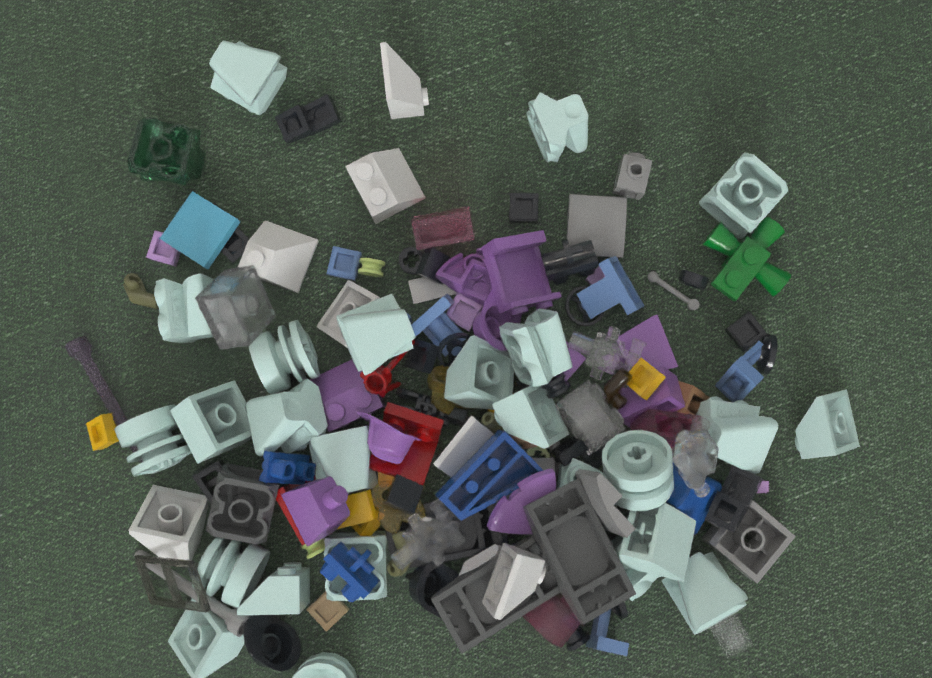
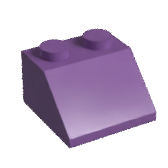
[309,360,386,432]

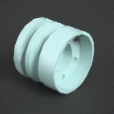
[248,320,320,395]
[114,405,192,477]
[192,537,270,609]

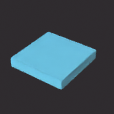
[159,191,240,270]

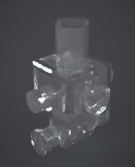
[567,326,647,388]
[672,417,719,497]
[391,499,466,570]

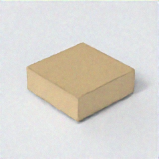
[306,591,349,632]

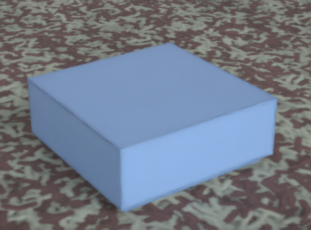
[327,246,362,281]

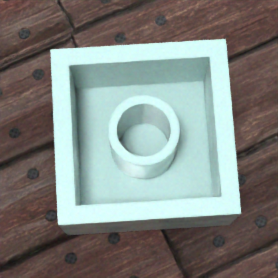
[170,380,252,464]

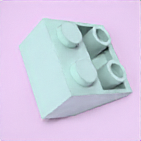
[619,502,696,582]

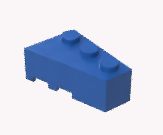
[435,430,543,521]

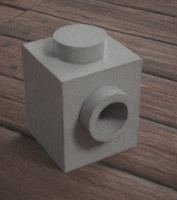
[612,153,653,200]

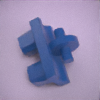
[259,451,316,485]
[320,541,380,602]

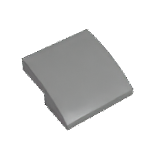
[566,194,627,258]
[575,469,636,538]

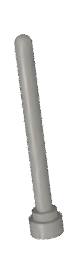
[134,550,250,637]

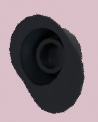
[405,560,459,618]
[243,615,301,672]

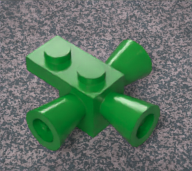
[702,217,792,302]

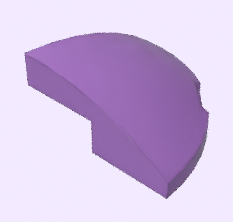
[436,248,492,306]
[487,468,556,534]

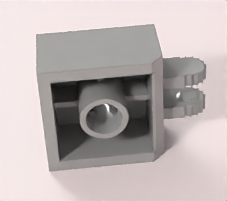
[701,501,796,584]

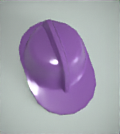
[473,289,522,351]
[356,411,421,464]

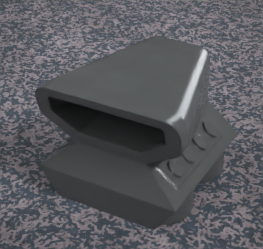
[206,463,280,544]

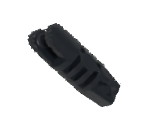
[396,388,468,427]

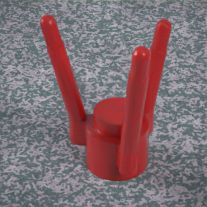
[360,339,415,397]

